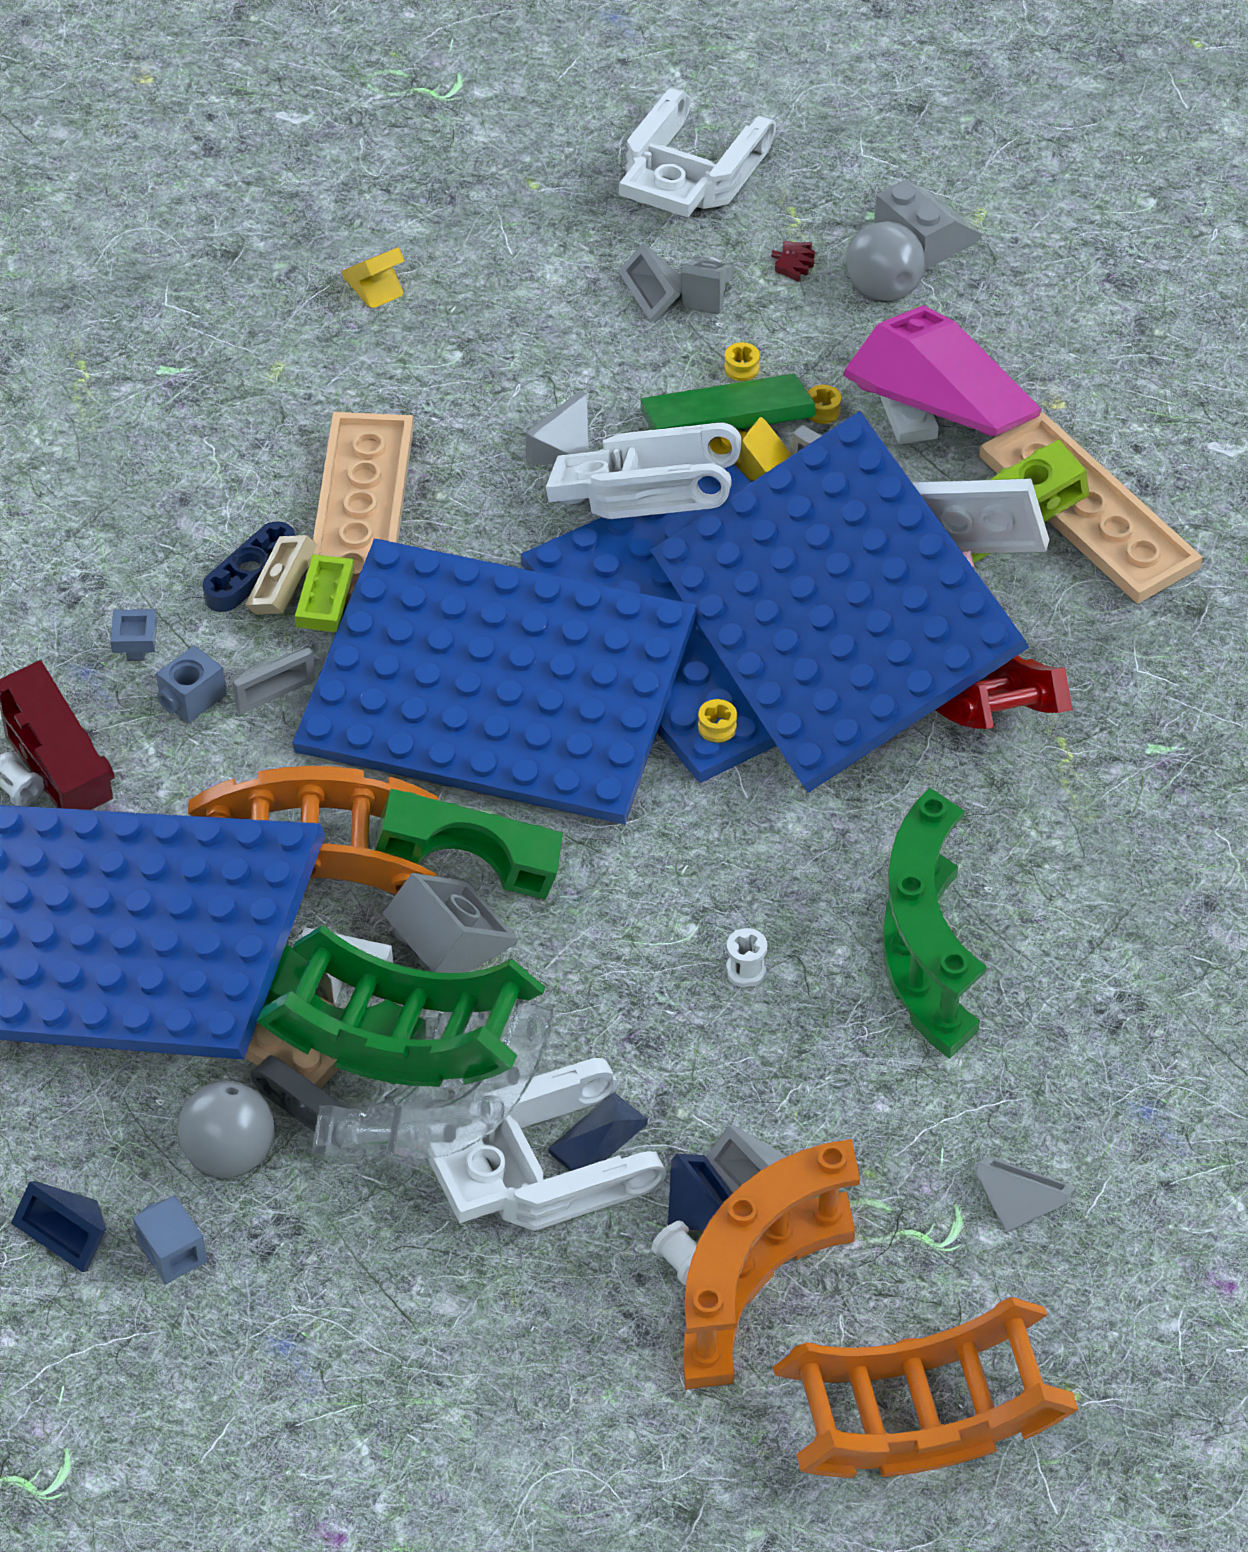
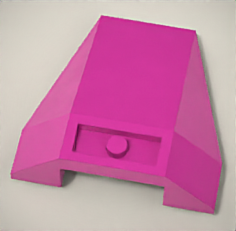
[843,305,1041,436]

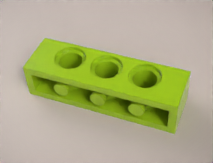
[971,439,1090,563]

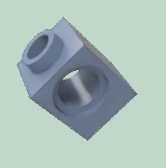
[156,645,227,723]
[133,1195,207,1284]

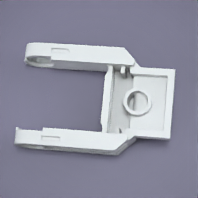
[619,88,776,218]
[546,423,742,519]
[423,1058,666,1231]

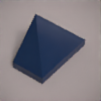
[548,1092,648,1171]
[668,1154,733,1230]
[11,1181,106,1272]

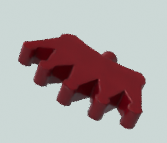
[771,241,815,282]

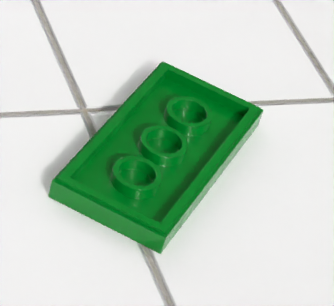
[640,373,815,430]

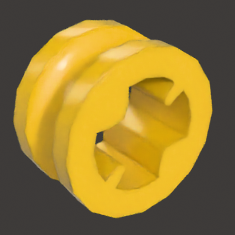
[724,342,760,381]
[808,384,842,424]
[698,699,737,743]

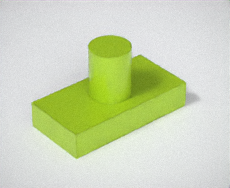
[295,554,355,632]

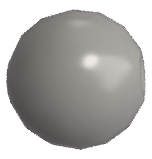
[845,221,926,302]
[177,1080,275,1178]

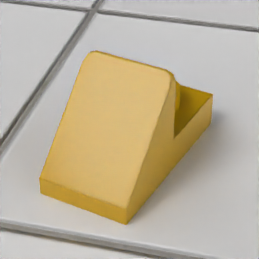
[341,247,405,308]
[709,417,792,480]

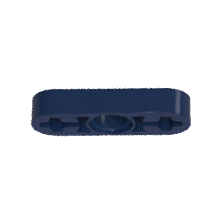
[202,521,295,612]

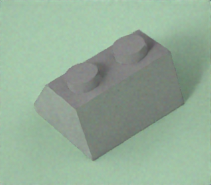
[874,179,982,270]
[382,873,518,973]

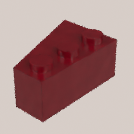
[0,660,115,810]

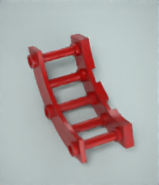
[935,551,1073,729]

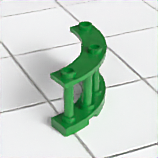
[882,787,987,1059]
[257,925,546,1087]

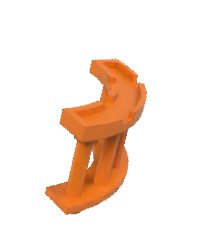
[188,766,438,895]
[683,1139,860,1389]
[773,1297,1079,1478]

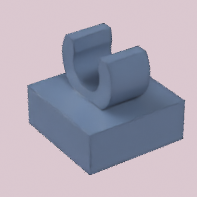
[110,609,157,661]

